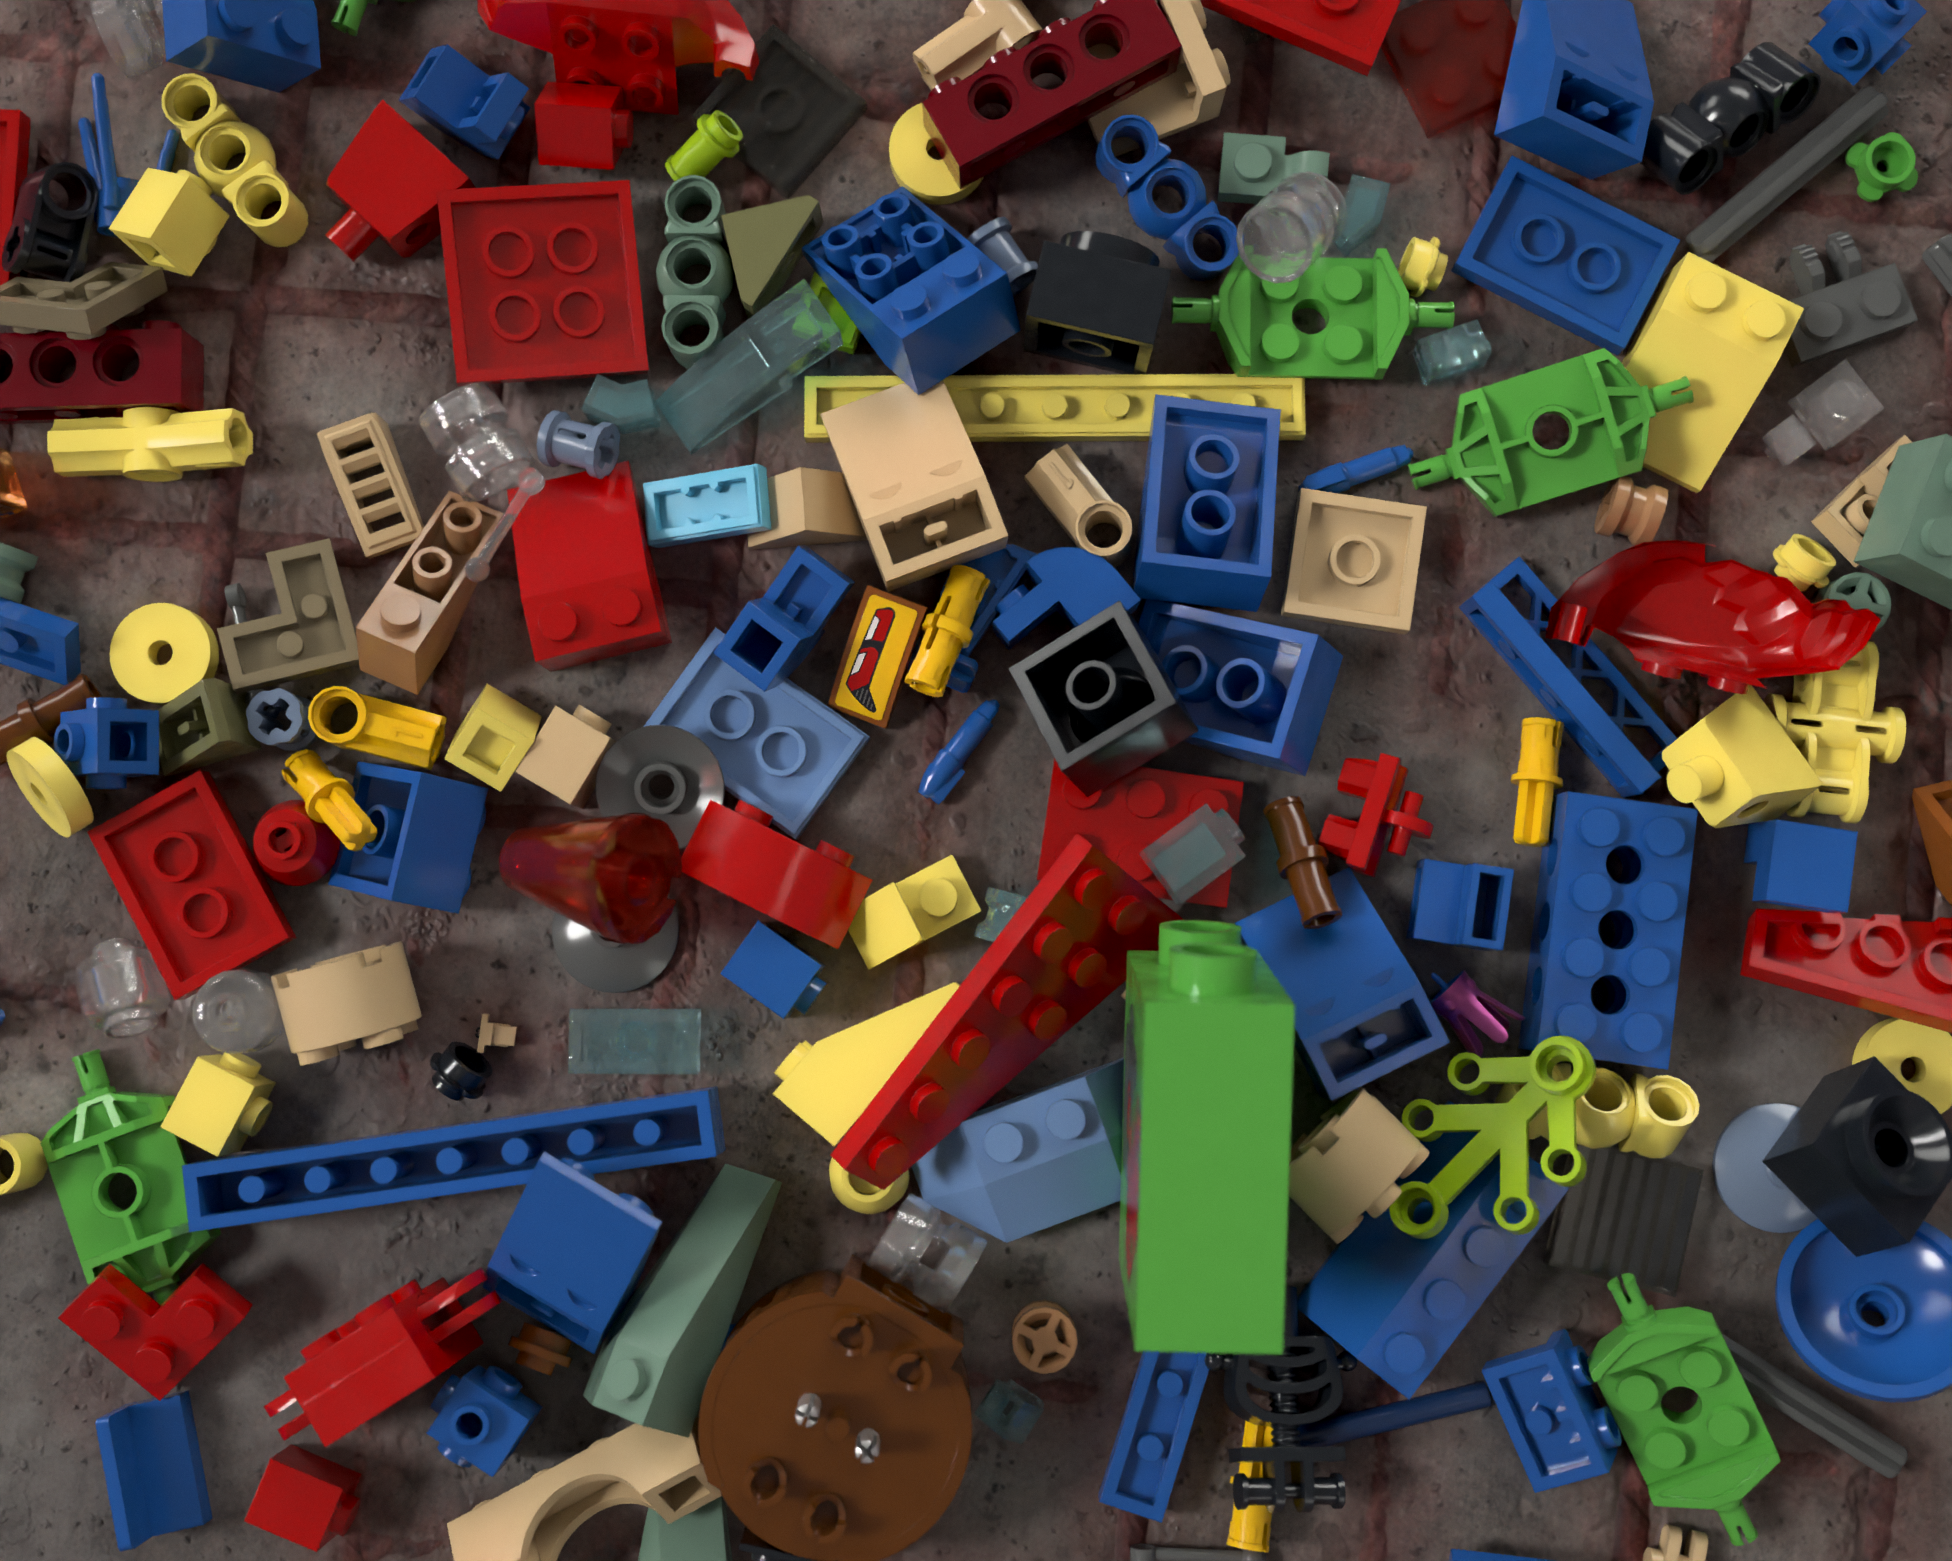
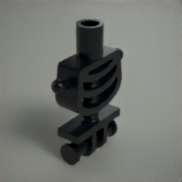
[1204,1286,1358,1513]

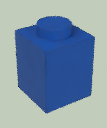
[720,920,827,1019]

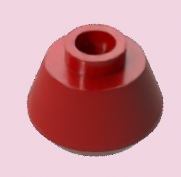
[252,800,340,886]

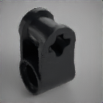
[2,162,98,282]

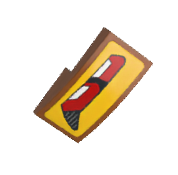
[827,585,929,729]

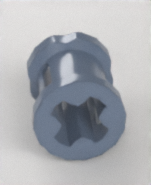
[967,217,1038,296]
[537,410,620,479]
[246,688,318,751]

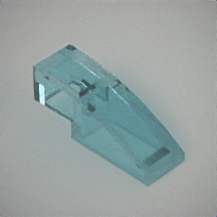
[655,279,843,455]

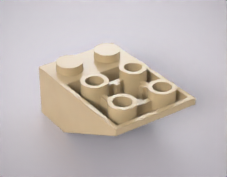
[820,380,1008,592]

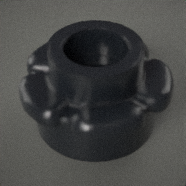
[430,1041,492,1101]

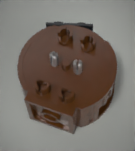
[698,1254,972,1561]

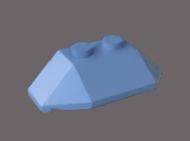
[911,1057,1124,1243]

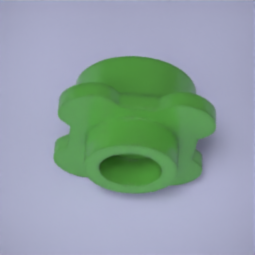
[1845,132,1918,202]

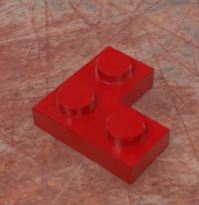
[58,1263,253,1401]

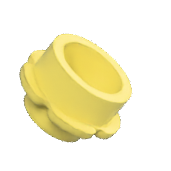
[1398,237,1448,297]
[1773,534,1836,591]

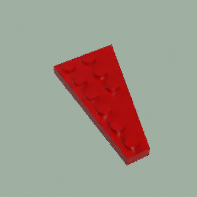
[831,834,1184,1190]

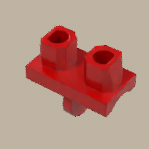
[1318,753,1434,878]

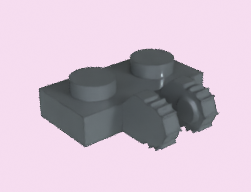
[1785,231,1918,368]

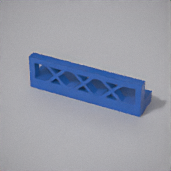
[1459,556,1677,798]

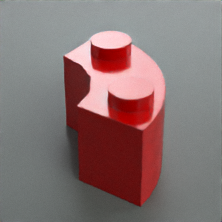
[676,800,873,949]

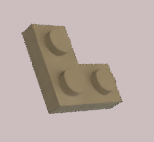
[0,262,168,340]
[217,538,359,694]

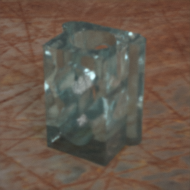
[1412,319,1491,386]

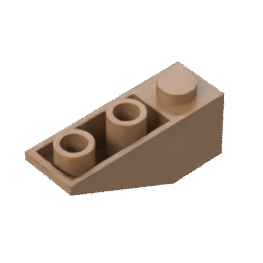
[356,490,506,695]

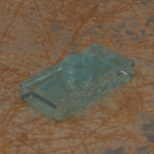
[568,1008,701,1074]

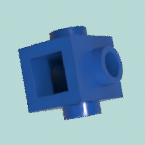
[1808,0,1927,86]
[54,697,159,789]
[426,1364,543,1477]

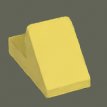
[848,855,982,970]

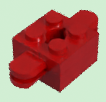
[264,1267,502,1448]

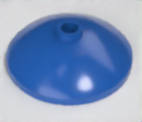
[1775,1219,1952,1402]

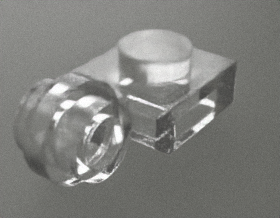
[1761,359,1884,467]

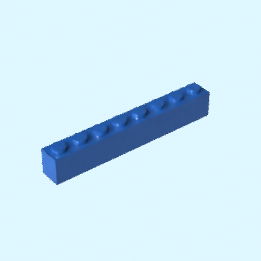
[182,1086,726,1232]

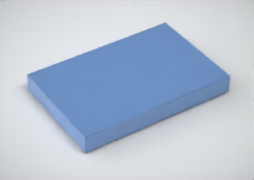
[643,627,870,840]

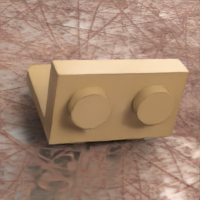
[1087,0,1230,157]

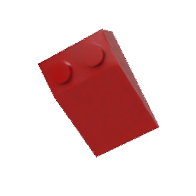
[507,461,672,672]

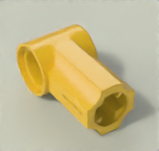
[308,686,446,770]

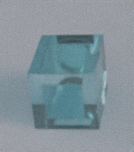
[1139,803,1246,905]

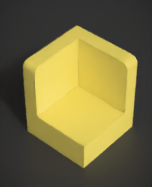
[444,684,541,792]

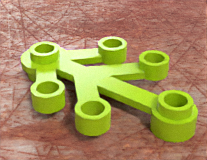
[1389,1036,1596,1239]

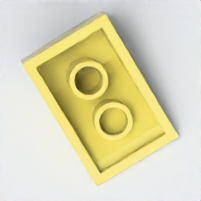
[1622,252,1804,493]
[773,981,960,1146]

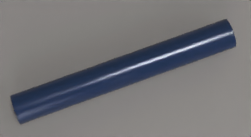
[1297,1381,1491,1447]

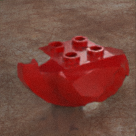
[477,0,759,115]
[1545,540,1881,695]

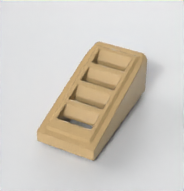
[317,413,424,559]

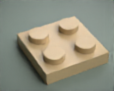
[1281,488,1427,634]

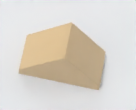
[747,467,868,550]

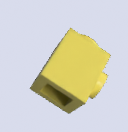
[108,167,230,277]
[161,1049,276,1157]

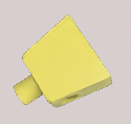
[1662,685,1823,828]

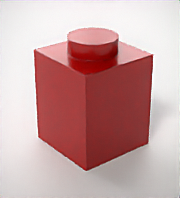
[534,81,634,170]
[244,1444,362,1552]

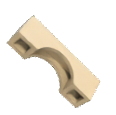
[447,1416,722,1561]

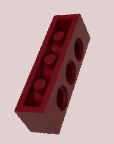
[922,0,1182,189]
[0,320,204,424]

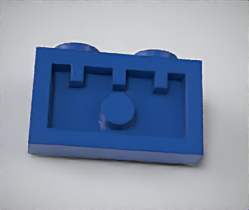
[1481,1329,1621,1493]

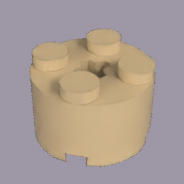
[271,941,422,1066]
[1288,1086,1430,1244]

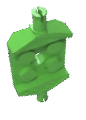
[1171,246,1455,380]
[1407,348,1694,518]
[40,1049,221,1305]
[1587,1273,1781,1546]

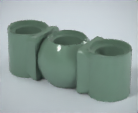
[656,175,735,371]

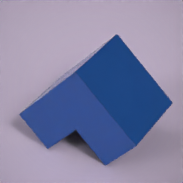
[1743,819,1858,914]
[1406,859,1514,951]

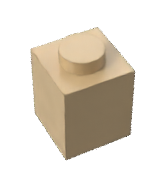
[515,705,616,809]

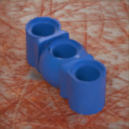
[1095,114,1241,281]

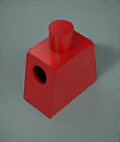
[325,100,476,262]

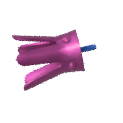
[1430,970,1525,1065]

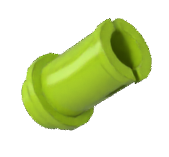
[665,110,743,181]

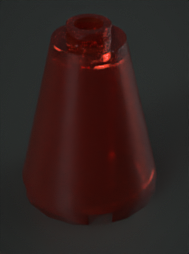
[499,812,682,944]

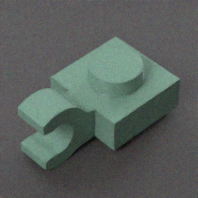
[1217,132,1330,206]

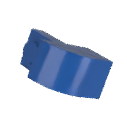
[398,44,531,159]
[713,544,855,692]
[993,547,1141,650]

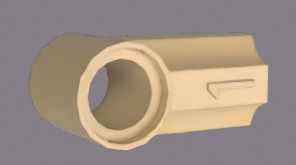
[913,0,1043,91]
[1024,444,1132,567]

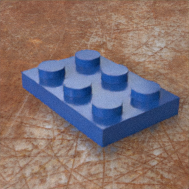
[1451,155,1680,356]

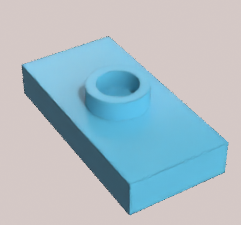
[643,464,772,548]

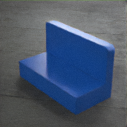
[96,1390,213,1552]

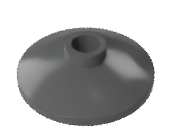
[595,725,725,852]
[552,866,680,993]

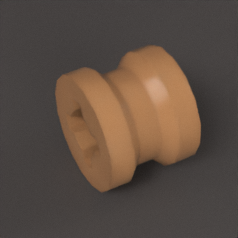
[1594,475,1668,546]
[1011,1299,1077,1374]

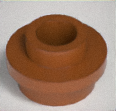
[508,1322,572,1376]

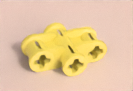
[1763,641,1906,824]

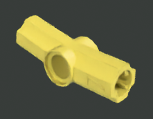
[47,407,253,482]

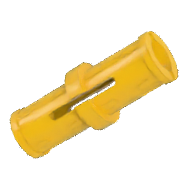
[904,565,990,697]

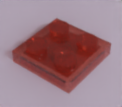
[1381,0,1517,139]

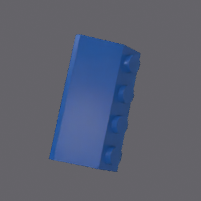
[1297,1101,1569,1400]

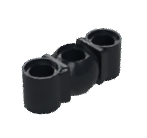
[1640,42,1821,195]

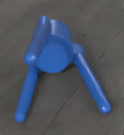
[78,73,179,238]

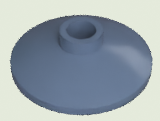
[1712,1103,1818,1233]

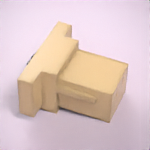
[475,1013,518,1053]

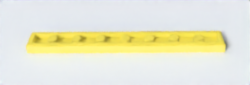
[804,374,1306,443]

